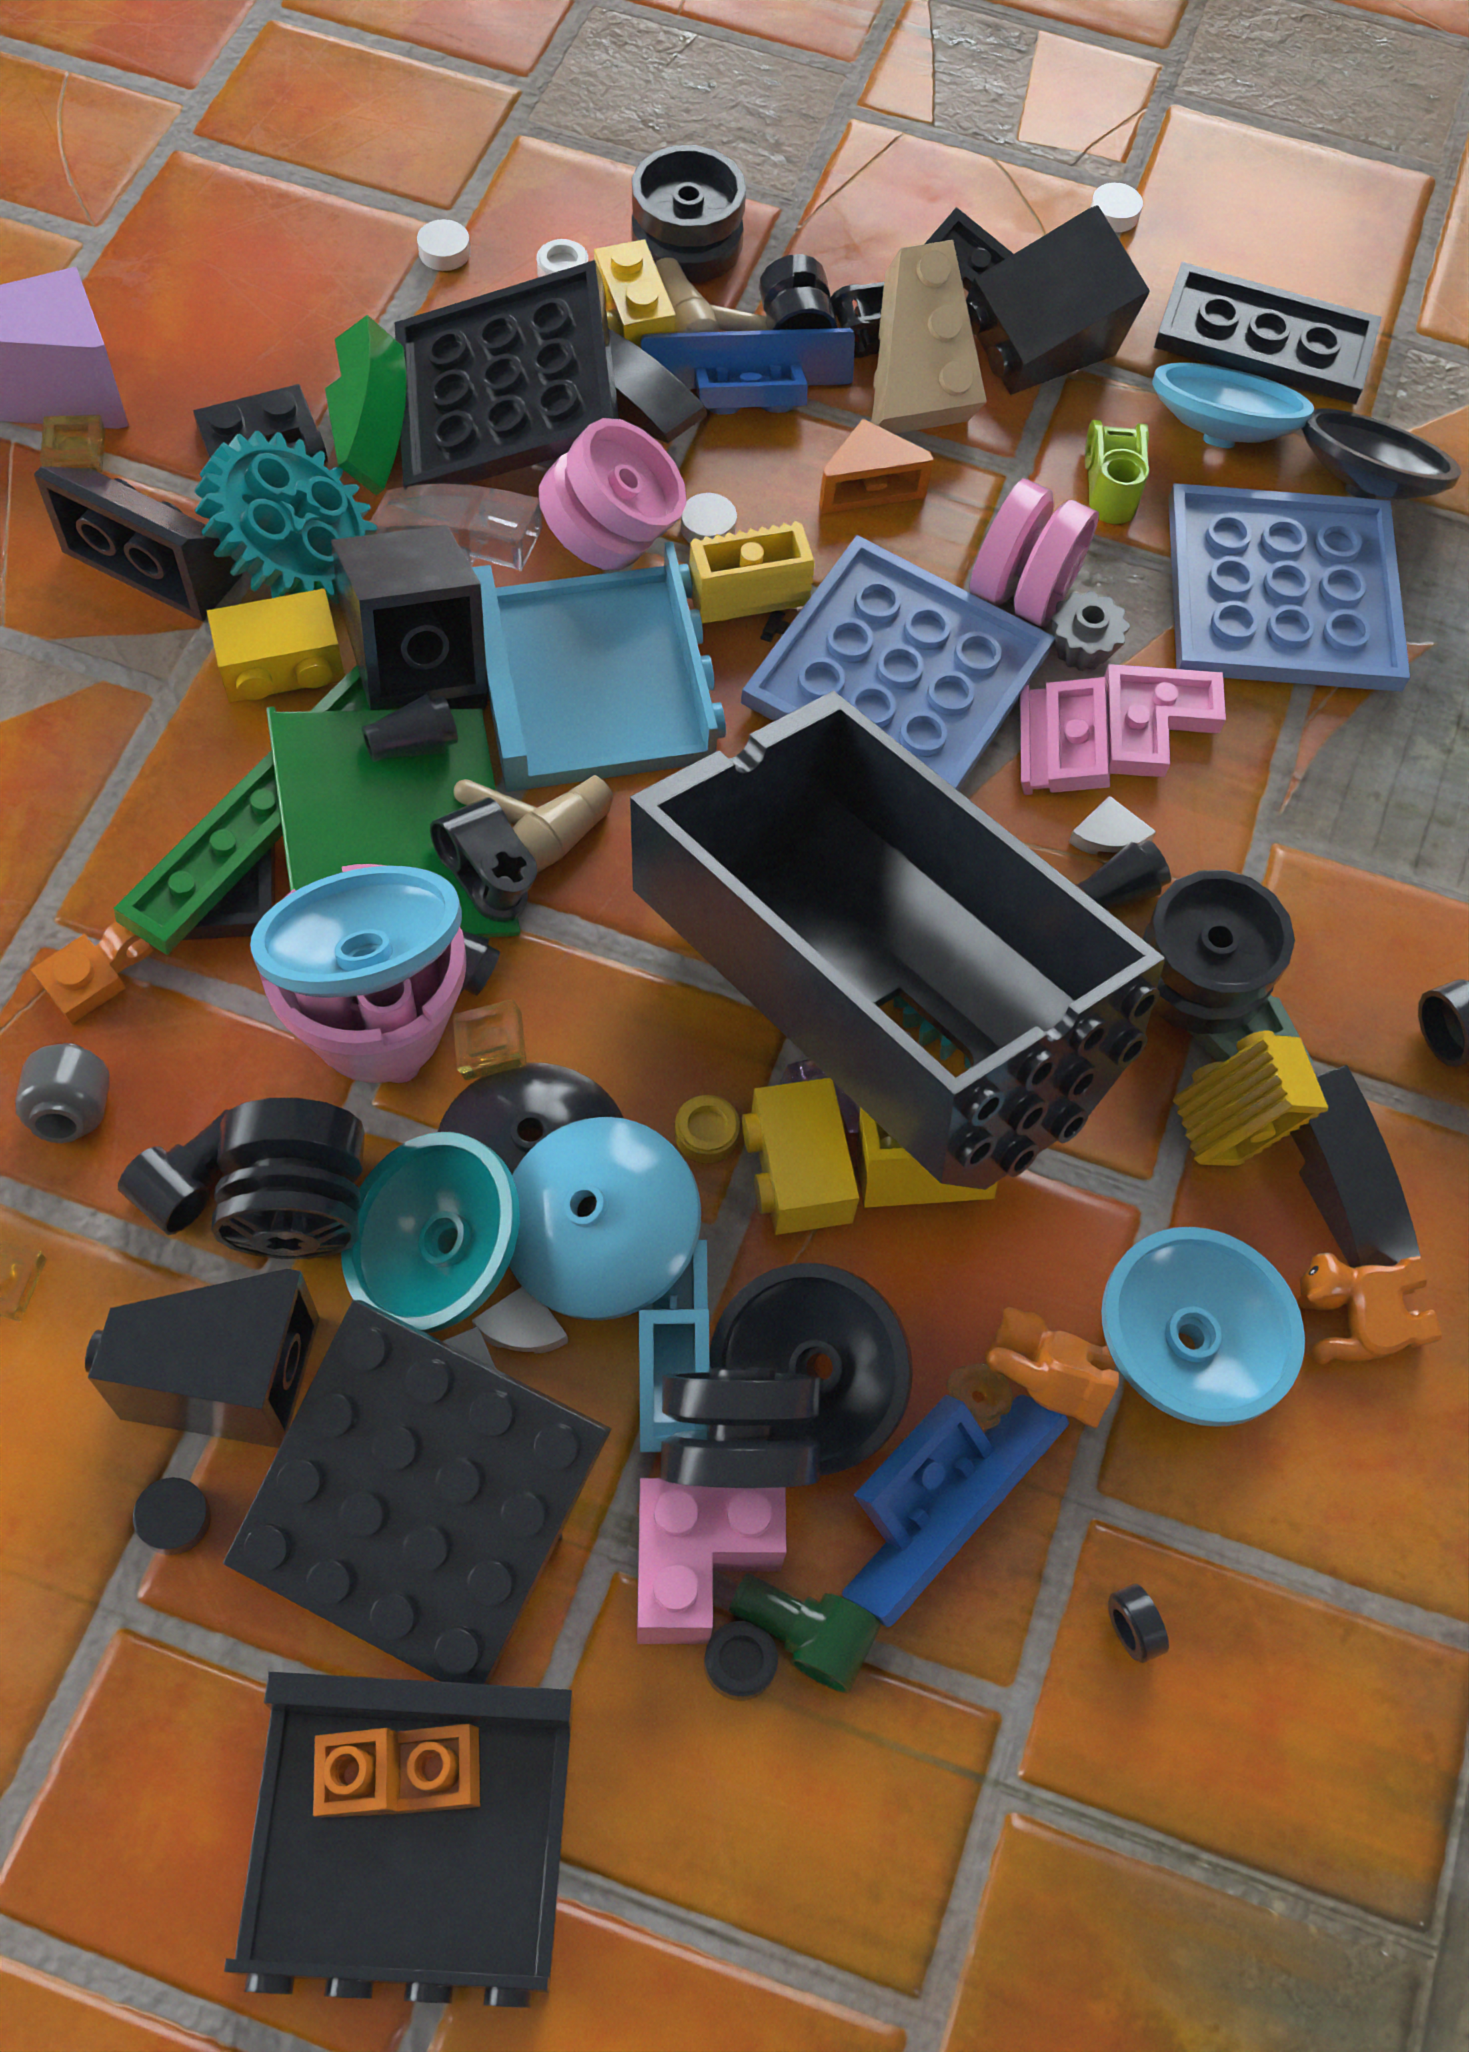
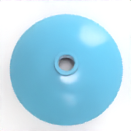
[1152,363,1314,448]
[250,866,462,998]
[509,1117,701,1320]
[1101,1227,1305,1426]

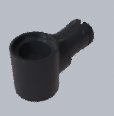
[118,1109,228,1235]

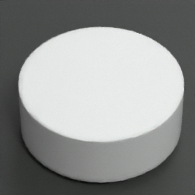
[1090,183,1143,232]
[417,219,470,271]
[537,239,588,277]
[681,493,737,543]

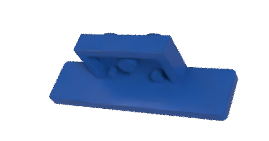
[640,328,855,414]
[842,1394,1069,1627]

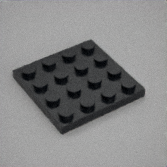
[394,260,619,500]
[222,1300,612,1685]

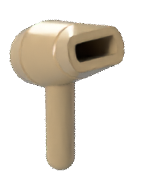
[655,258,768,333]
[454,775,613,873]

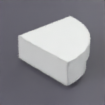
[1069,796,1156,855]
[472,1286,568,1354]

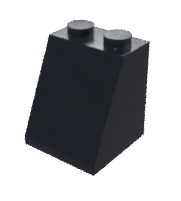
[966,205,1150,395]
[331,525,488,710]
[85,1269,320,1448]

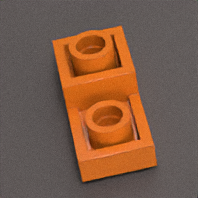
[313,1724,480,1818]

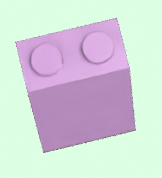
[0,267,129,429]

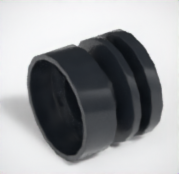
[211,1098,365,1259]

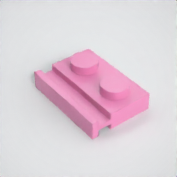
[1020,677,1110,795]

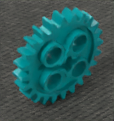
[194,431,377,604]

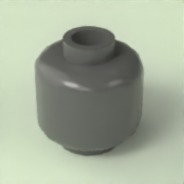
[15,1043,110,1143]

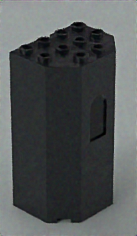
[630,690,1165,1190]

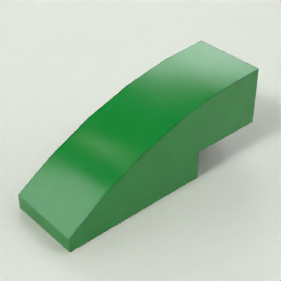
[325,315,406,495]

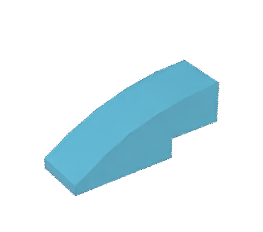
[638,1240,710,1452]

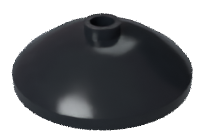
[1302,408,1461,499]
[437,1063,624,1217]
[709,1263,913,1476]

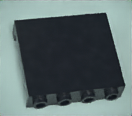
[224,1671,574,2008]

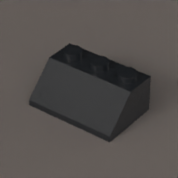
[34,466,242,622]

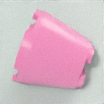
[259,864,466,1083]

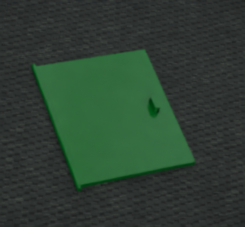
[266,707,521,938]

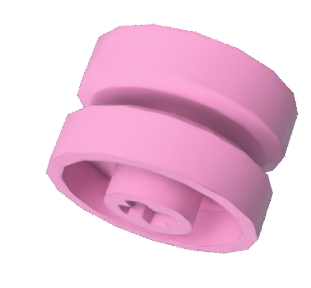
[539,418,686,570]
[969,478,1099,628]

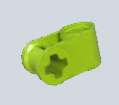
[1085,420,1149,524]

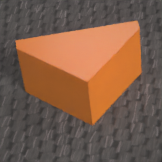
[819,419,933,514]

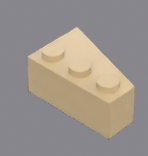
[870,240,987,434]

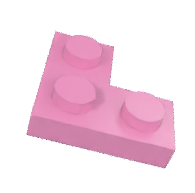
[1104,664,1226,777]

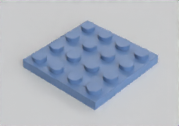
[1168,483,1410,692]
[741,535,1055,791]

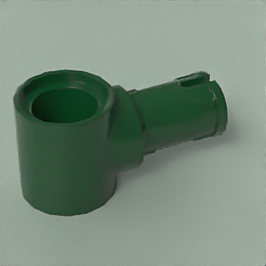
[729,1572,881,1693]

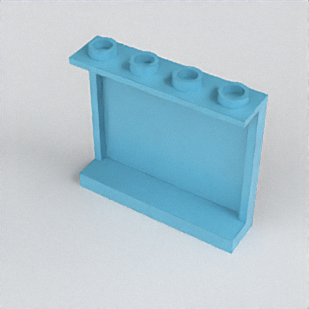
[472,542,726,792]

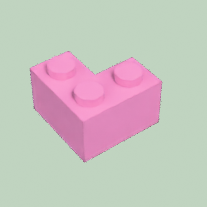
[637,1478,786,1644]

